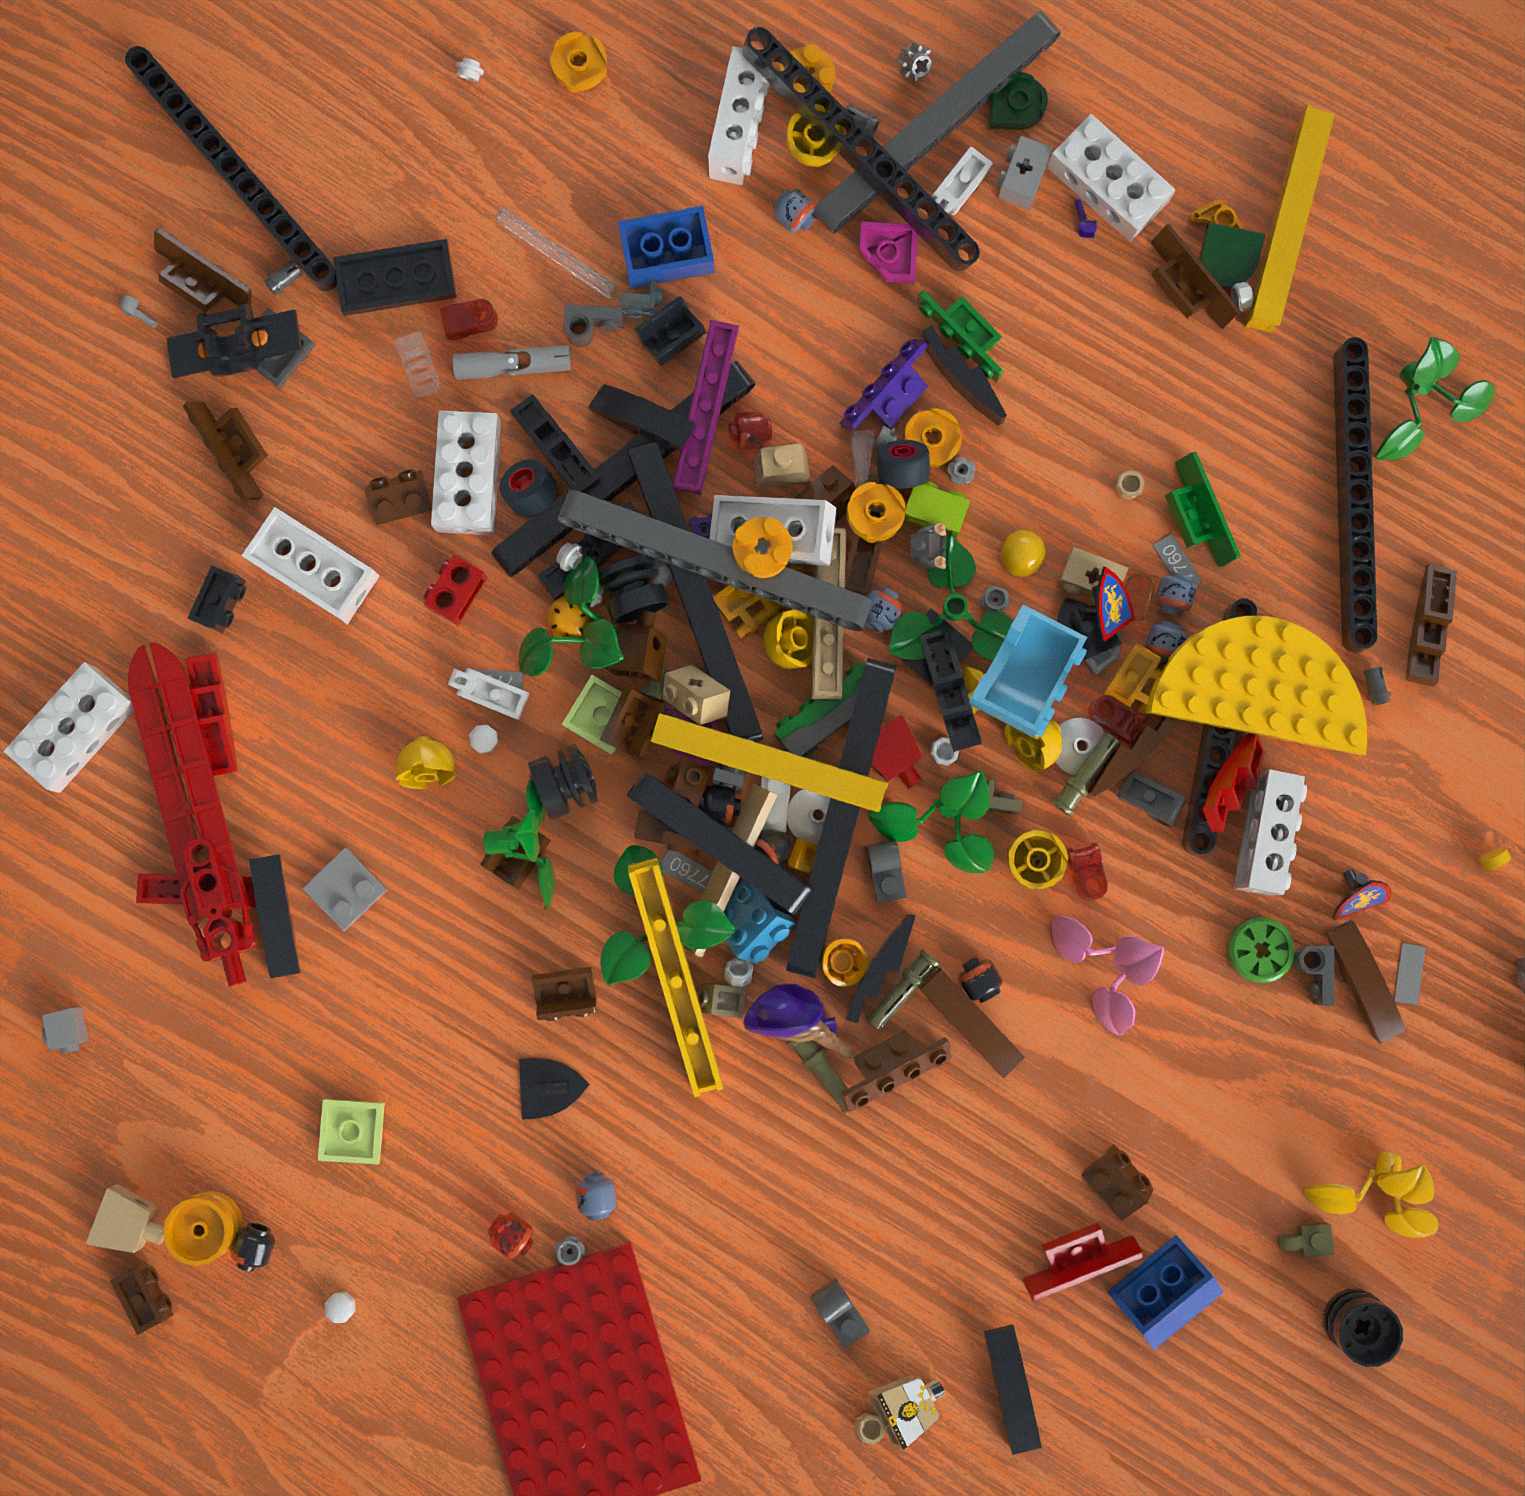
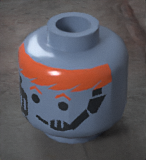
[773,189,816,233]
[1155,571,1197,616]
[865,588,903,633]
[1145,620,1187,665]
[576,1172,617,1220]

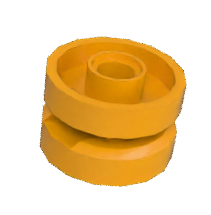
[163,1190,243,1266]

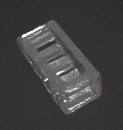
[394,331,443,399]
[850,430,875,489]

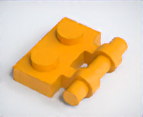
[713,586,786,639]
[1104,642,1162,717]

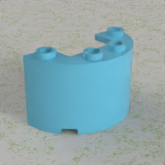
[969,605,1087,738]

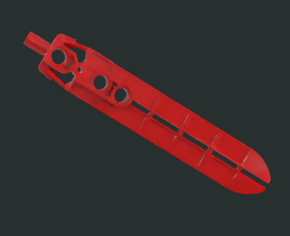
[128,642,256,987]

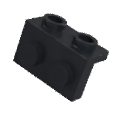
[635,296,707,366]
[187,565,246,634]

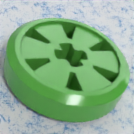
[1227,917,1295,983]

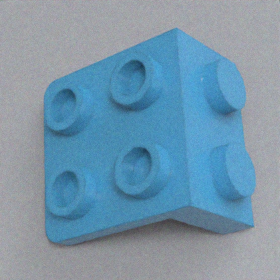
[724,880,797,965]

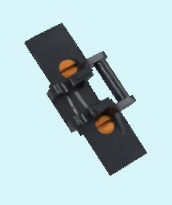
[167,303,302,378]

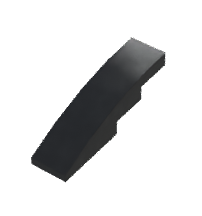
[919,326,1007,426]
[588,384,696,451]
[510,394,600,492]
[537,501,639,600]
[919,628,982,752]
[249,854,301,978]
[845,914,916,1023]
[984,1324,1042,1455]

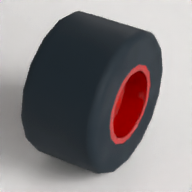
[877,440,930,489]
[499,459,557,517]

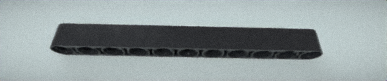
[742,27,980,271]
[125,46,337,291]
[1333,337,1378,653]
[491,361,756,577]
[627,439,764,742]
[786,658,897,979]

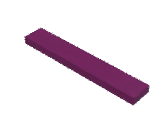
[673,320,739,495]

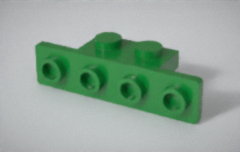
[917,290,1004,382]
[1164,452,1241,567]

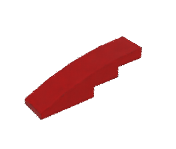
[185,652,238,776]
[1203,733,1265,832]
[136,873,257,907]

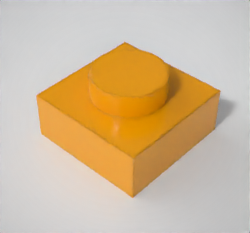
[787,838,818,875]

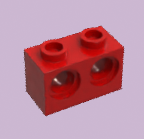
[424,555,488,626]

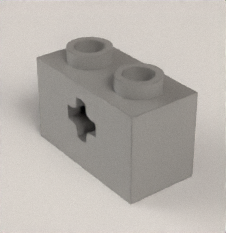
[996,136,1053,210]

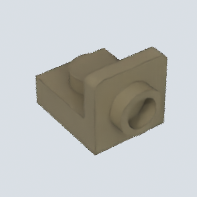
[986,778,1022,815]
[698,983,747,1018]

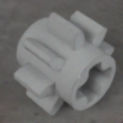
[896,41,933,81]

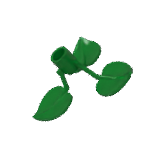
[1374,337,1495,460]
[888,535,1013,660]
[519,555,624,677]
[868,770,994,873]
[483,775,555,910]
[600,845,736,985]

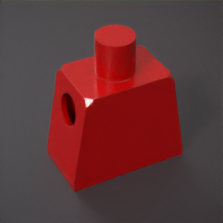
[871,714,923,789]

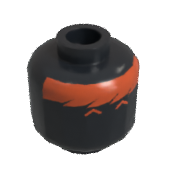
[698,786,741,826]
[754,829,791,866]
[958,957,1003,1003]
[230,1223,275,1272]

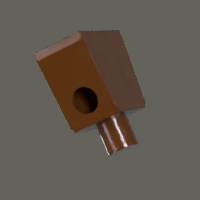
[603,610,667,681]

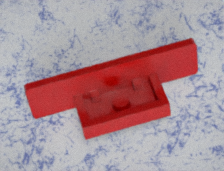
[1023,1222,1144,1301]

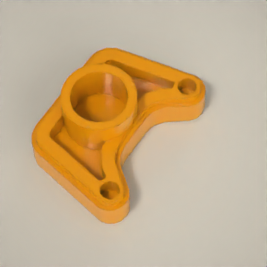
[1189,199,1244,230]

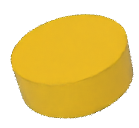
[1478,847,1511,871]

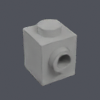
[42,1007,89,1054]

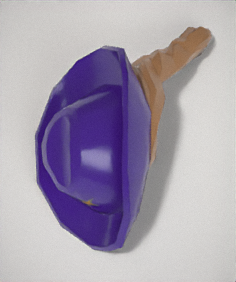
[743,984,855,1059]

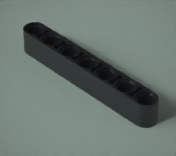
[626,770,813,915]

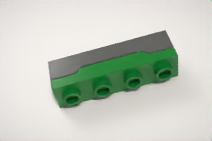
[774,662,866,756]

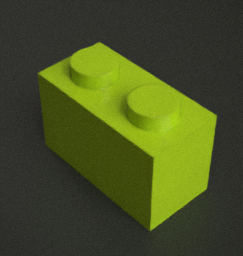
[904,481,970,538]

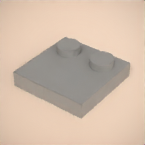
[303,847,388,931]

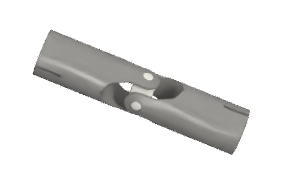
[453,344,571,380]

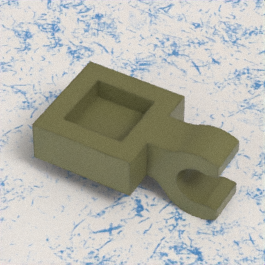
[1278,1223,1334,1257]

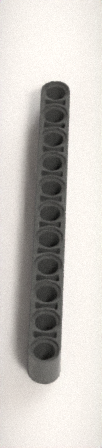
[813,11,1061,234]
[557,490,872,631]

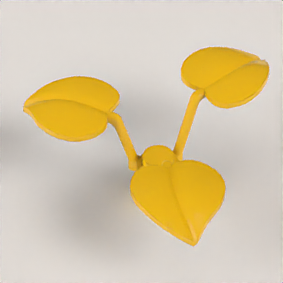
[1302,1152,1438,1238]

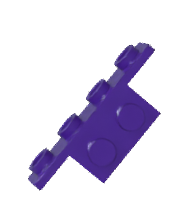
[839,339,928,430]

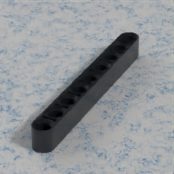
[1182,598,1257,855]

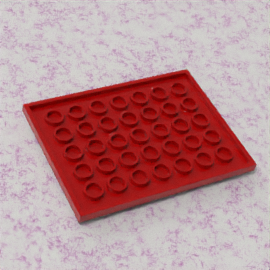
[457,1242,701,1496]

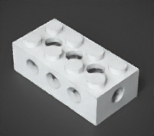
[708,46,770,185]
[1047,114,1175,242]
[431,410,502,536]
[709,495,836,566]
[242,507,380,624]
[3,662,134,793]
[1233,769,1307,896]

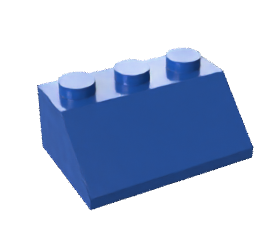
[618,206,715,289]
[1107,1235,1224,1350]

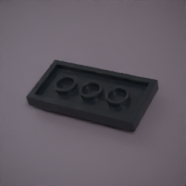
[333,239,457,316]

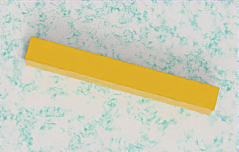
[1244,105,1335,334]
[651,713,888,812]
[628,858,723,1098]

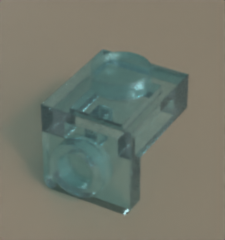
[620,279,663,318]

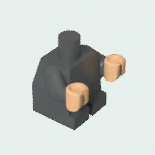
[911,522,946,569]

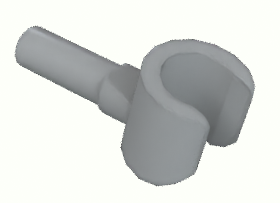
[120,295,158,329]

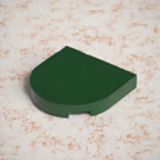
[989,72,1048,130]
[1199,223,1265,287]

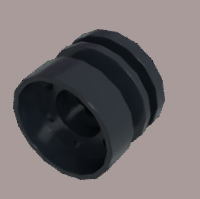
[598,555,670,624]
[528,744,599,820]
[1323,1289,1403,1367]

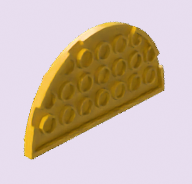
[1146,616,1367,755]

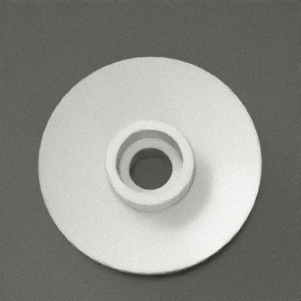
[1055,718,1105,775]
[787,789,830,845]

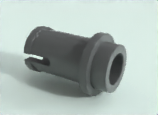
[846,103,880,135]
[264,260,303,295]
[1363,667,1391,705]

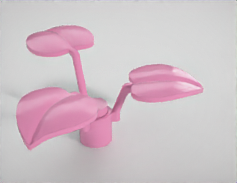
[1051,914,1164,1036]

